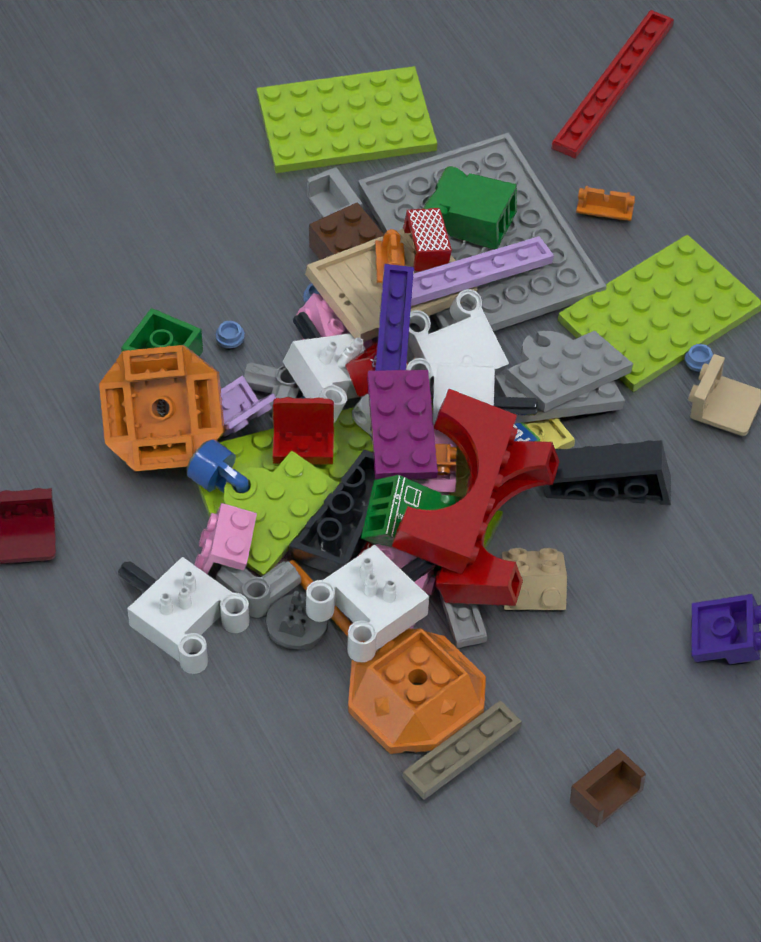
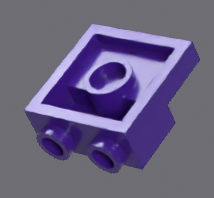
[692,594,761,664]

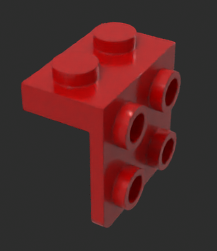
[273,397,334,464]

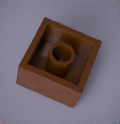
[309,202,384,260]

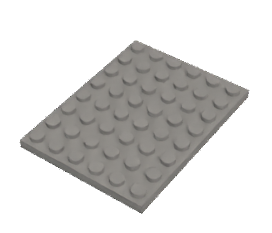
[358,132,607,331]

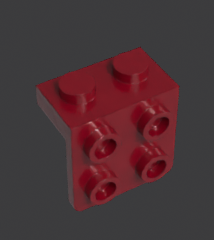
[0,488,56,564]

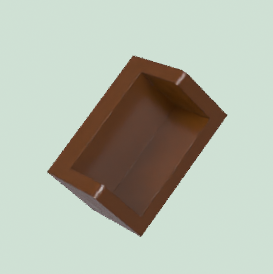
[570,748,646,827]

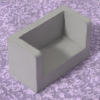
[307,167,363,218]

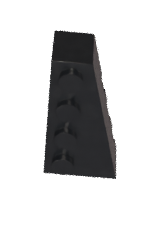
[543,440,671,505]
[289,450,375,574]

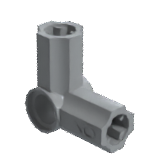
[244,363,302,423]
[216,561,301,618]

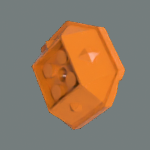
[99,345,225,471]
[348,628,486,754]

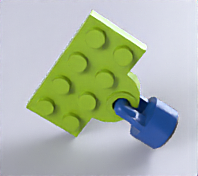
[187,439,339,577]

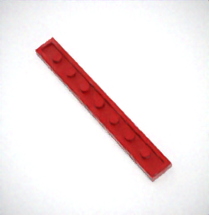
[551,10,674,159]

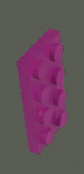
[367,370,438,480]

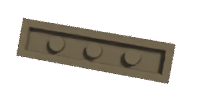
[403,700,522,800]

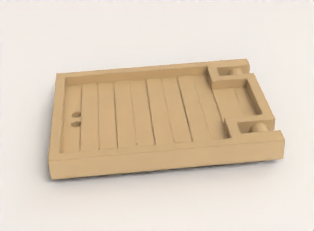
[305,229,478,342]

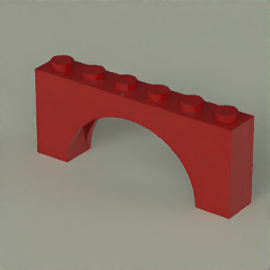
[391,389,518,574]
[436,441,560,606]

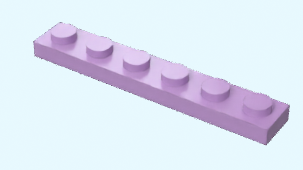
[411,236,554,306]

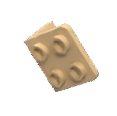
[688,354,761,436]
[502,548,567,610]

